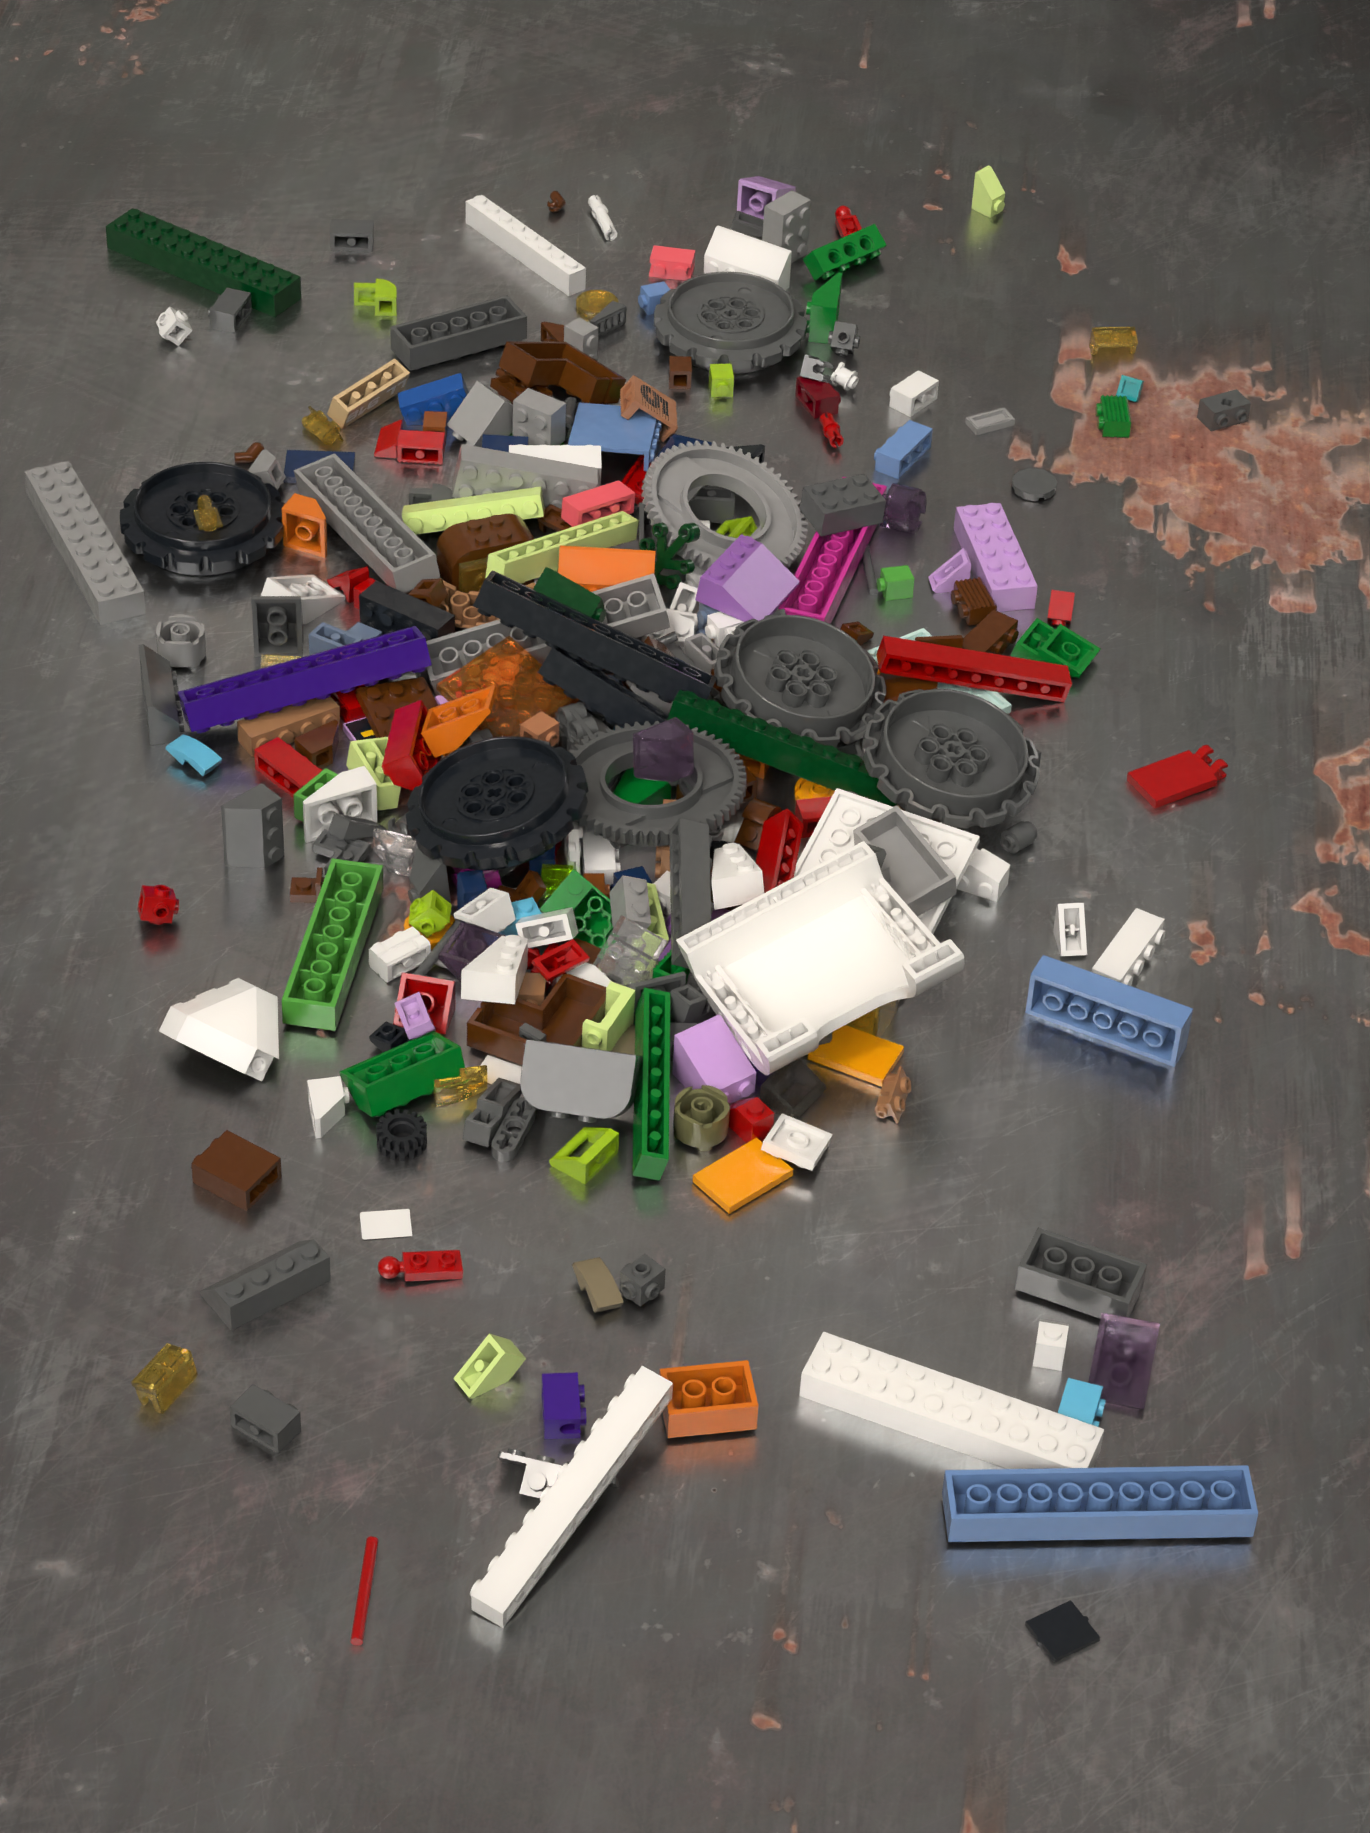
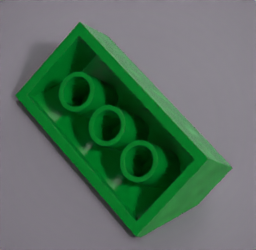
[339,1031,467,1117]

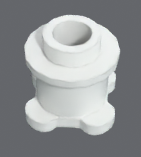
[830,362,859,391]

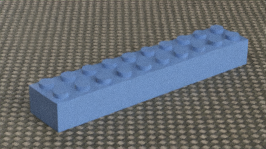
[942,1465,1258,1542]

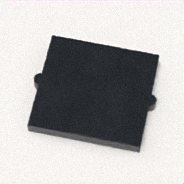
[1025,1600,1100,1663]

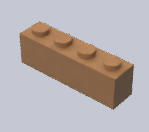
[237,696,340,757]

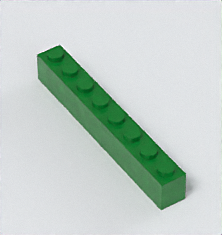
[632,987,670,1181]

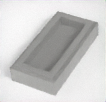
[965,408,1015,436]

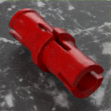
[819,412,844,448]

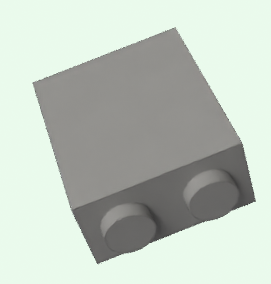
[447,381,513,447]

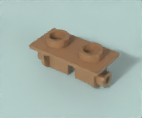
[875,1066,911,1124]

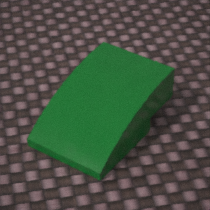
[1010,618,1101,677]

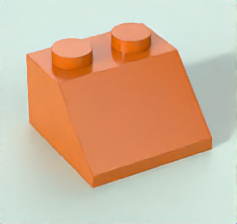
[282,493,327,558]

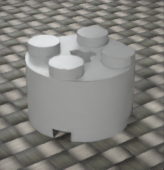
[156,614,206,669]

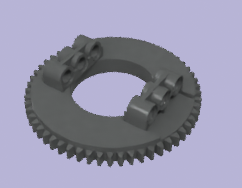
[569,721,747,849]

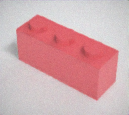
[561,480,635,527]

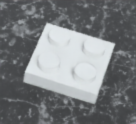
[761,1113,833,1171]

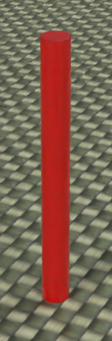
[350,1536,379,1646]

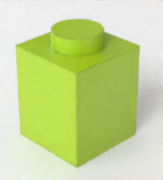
[709,364,734,397]

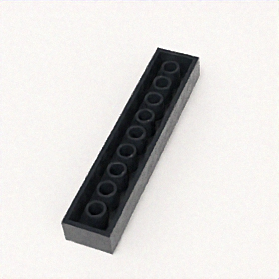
[473,570,717,703]

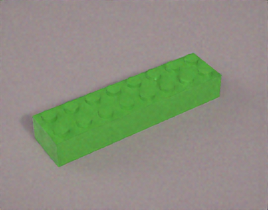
[282,858,384,1031]

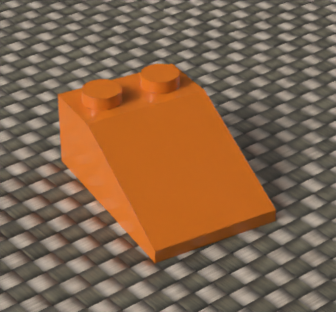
[421,684,498,758]

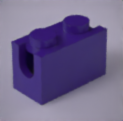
[541,1372,587,1440]

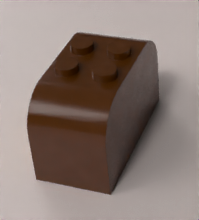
[437,514,534,594]

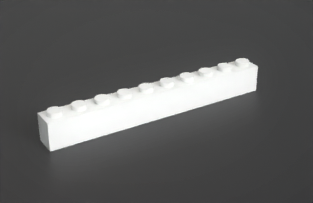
[470,1366,673,1628]

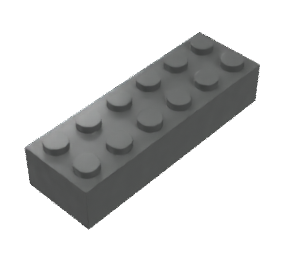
[390,295,527,371]

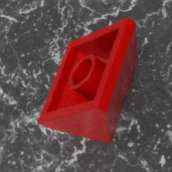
[393,972,456,1035]

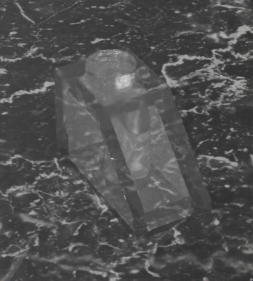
[373,828,417,877]

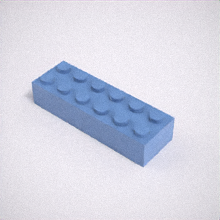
[1025,955,1193,1067]

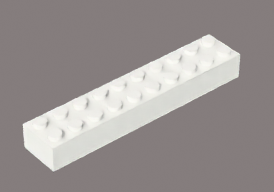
[799,1332,1104,1469]

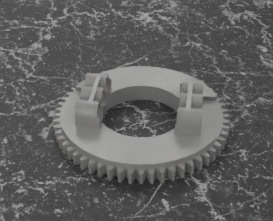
[641,441,808,571]

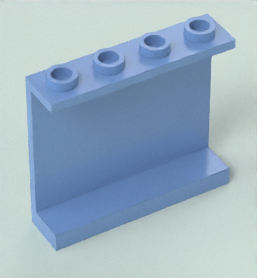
[567,402,662,471]

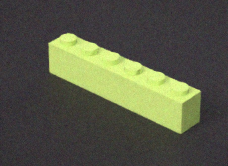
[402,487,545,534]

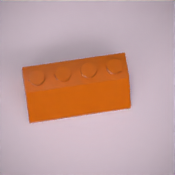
[558,546,656,592]

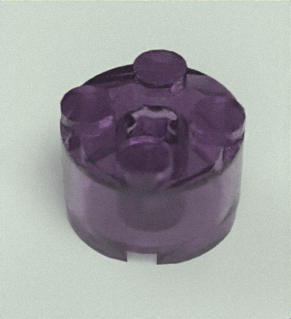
[880,483,927,534]

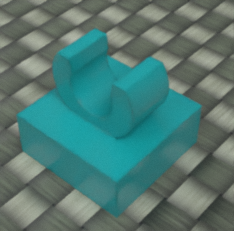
[1116,375,1144,402]

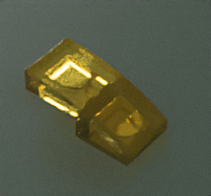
[434,1065,487,1107]

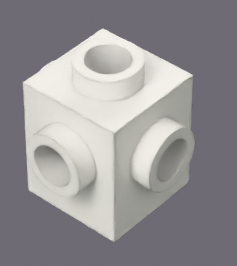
[156,306,193,346]

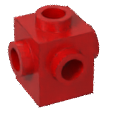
[137,885,179,925]

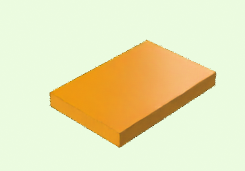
[808,1025,904,1087]
[692,1137,793,1214]

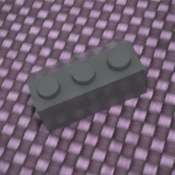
[221,783,284,868]

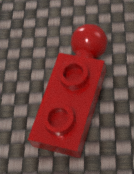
[835,205,862,238]
[378,1250,463,1281]

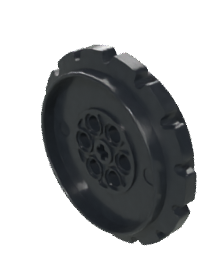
[120,462,285,576]
[406,736,589,870]

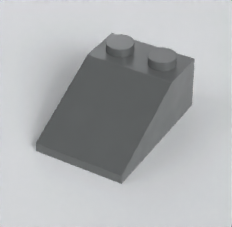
[251,596,304,657]

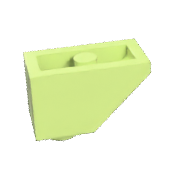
[971,165,1005,218]
[453,1333,526,1399]

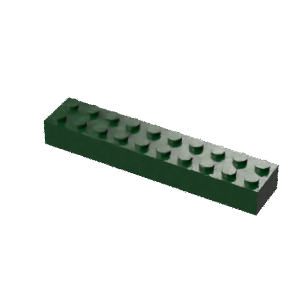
[106,208,301,317]

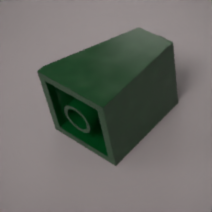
[533,567,606,622]

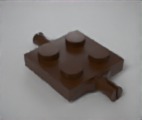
[490,368,553,404]

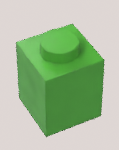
[877,565,915,601]

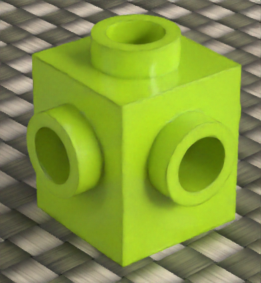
[409,890,452,938]

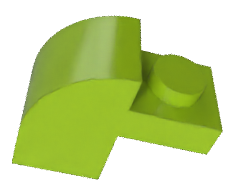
[354,278,397,316]

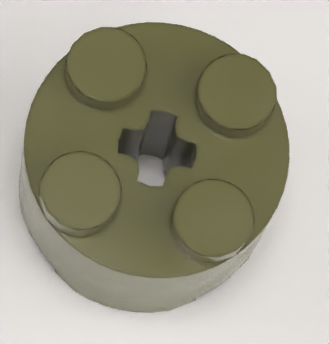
[673,1085,730,1152]

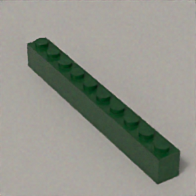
[667,690,897,807]

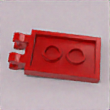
[1127,745,1228,809]

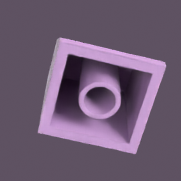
[737,176,796,220]
[672,1015,756,1104]

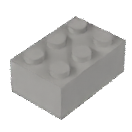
[762,191,811,264]

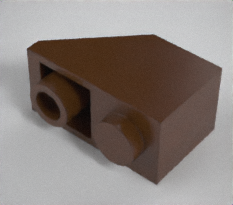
[294,719,339,769]

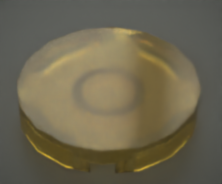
[576,290,619,319]

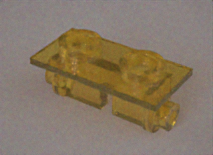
[302,406,344,445]
[193,495,223,531]

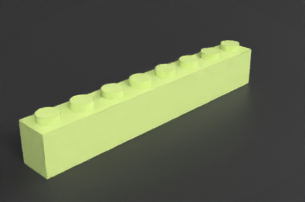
[485,511,639,584]

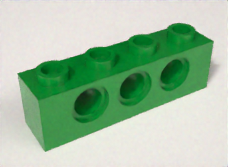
[803,224,887,281]

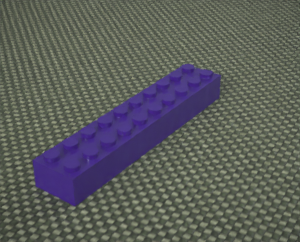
[178,626,432,733]

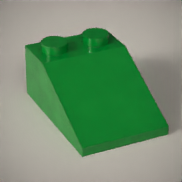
[806,272,842,344]

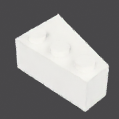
[711,843,764,910]
[956,848,1010,902]
[461,935,528,1004]

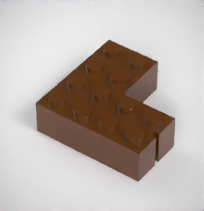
[499,341,626,405]
[467,973,606,1065]

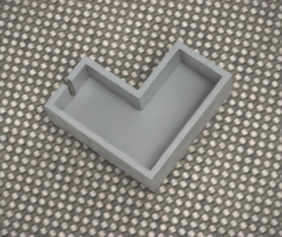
[853,805,956,917]

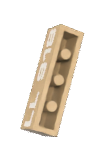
[327,359,410,429]

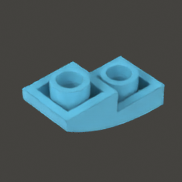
[165,734,222,776]

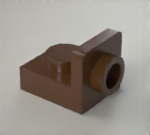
[290,867,325,903]

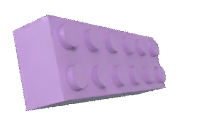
[954,503,1038,612]

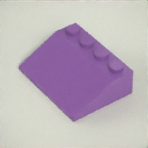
[695,534,800,622]

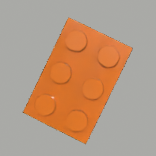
[659,1360,759,1438]

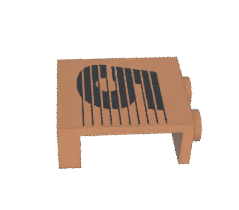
[620,375,678,442]

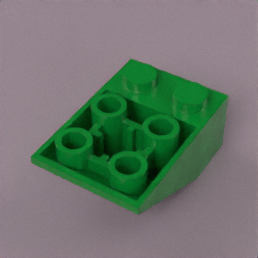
[540,869,619,952]

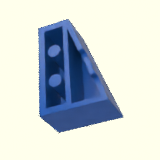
[398,373,469,426]

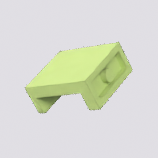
[582,981,635,1051]

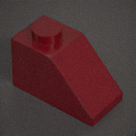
[795,376,841,419]

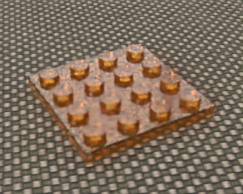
[436,636,577,738]

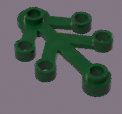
[639,522,700,590]

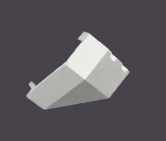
[159,978,279,1081]

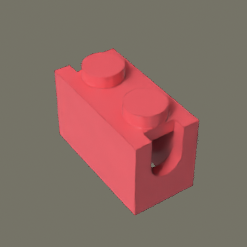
[649,245,695,281]

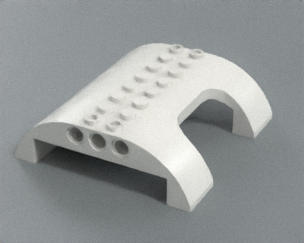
[676,841,965,1075]

